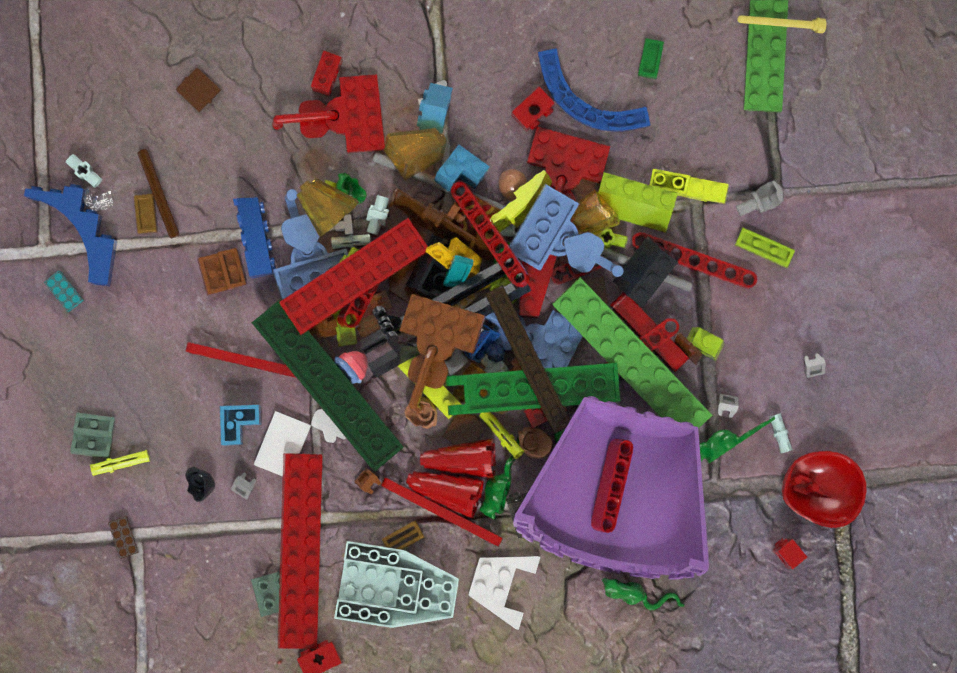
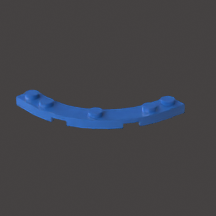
[538,48,651,132]

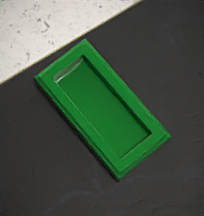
[638,38,664,79]

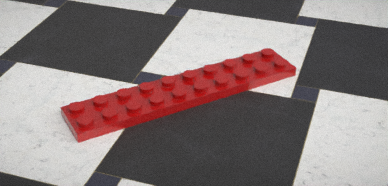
[278,453,323,649]

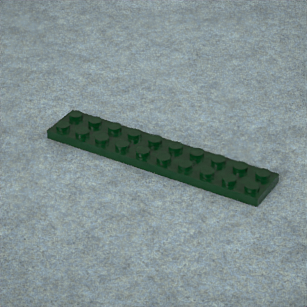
[251,298,404,472]

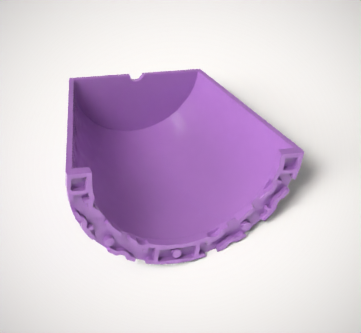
[513,396,709,580]

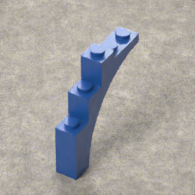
[24,184,117,287]

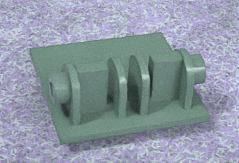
[251,571,280,617]

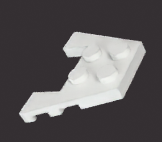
[468,556,540,630]

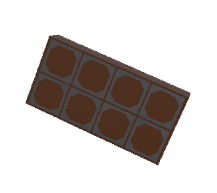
[108,516,139,559]

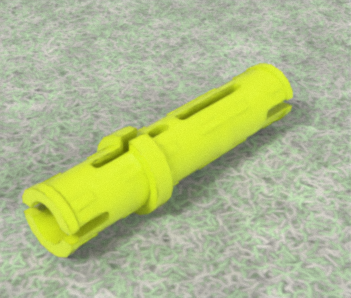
[479,412,524,459]
[90,450,150,476]

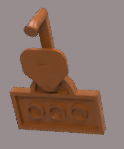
[399,294,486,414]

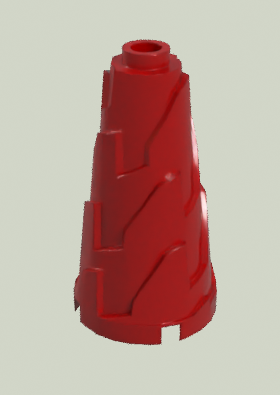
[420,439,496,478]
[406,471,484,518]

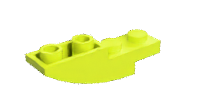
[649,169,729,204]
[491,170,552,232]

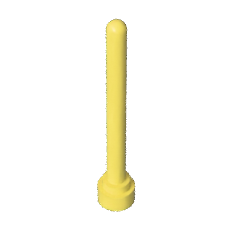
[737,15,826,33]

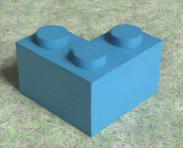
[416,83,453,140]
[434,145,490,192]
[220,405,262,446]

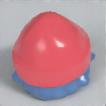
[334,351,368,384]

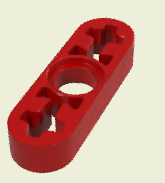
[551,255,602,285]

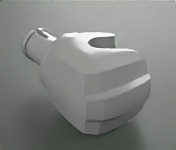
[735,180,784,217]

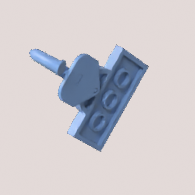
[509,184,623,277]
[273,189,348,299]
[485,310,582,368]

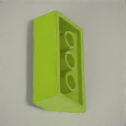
[592,172,678,233]

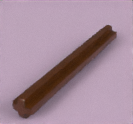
[137,149,179,239]

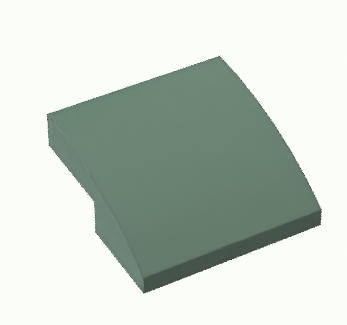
[70,413,115,458]

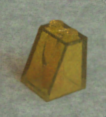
[384,128,447,180]

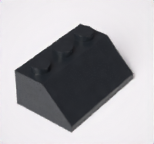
[405,235,452,300]
[613,236,678,307]

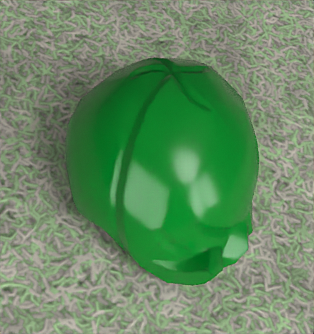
[335,173,367,205]

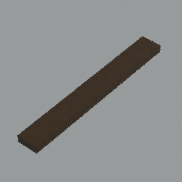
[485,285,570,434]

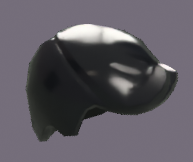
[185,466,215,502]

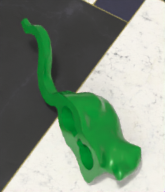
[699,417,775,464]
[479,437,520,519]
[602,578,685,610]

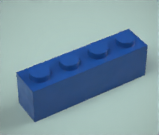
[233,197,276,279]

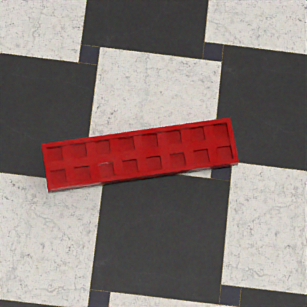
[279,218,428,335]

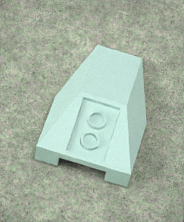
[334,541,459,628]

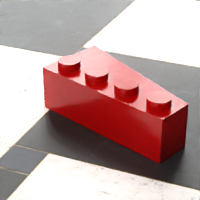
[519,254,557,318]

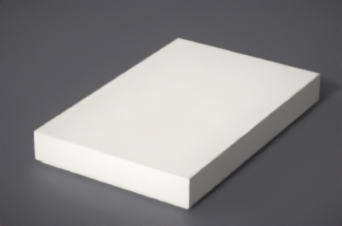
[254,411,311,476]

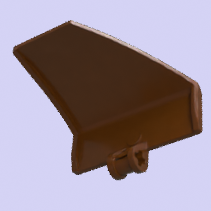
[389,188,477,304]

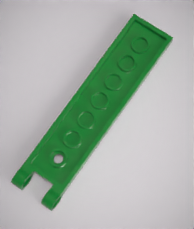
[446,363,620,415]

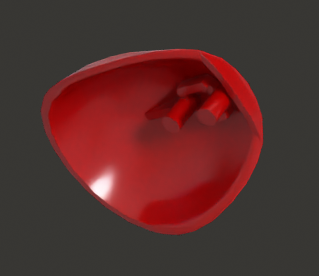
[782,451,867,528]

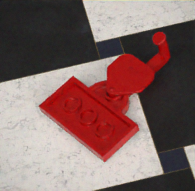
[272,74,385,153]
[527,126,610,201]

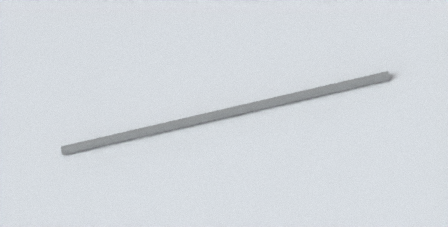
[373,152,693,292]

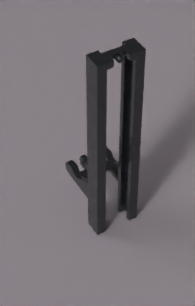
[358,258,532,377]

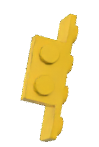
[426,237,491,292]

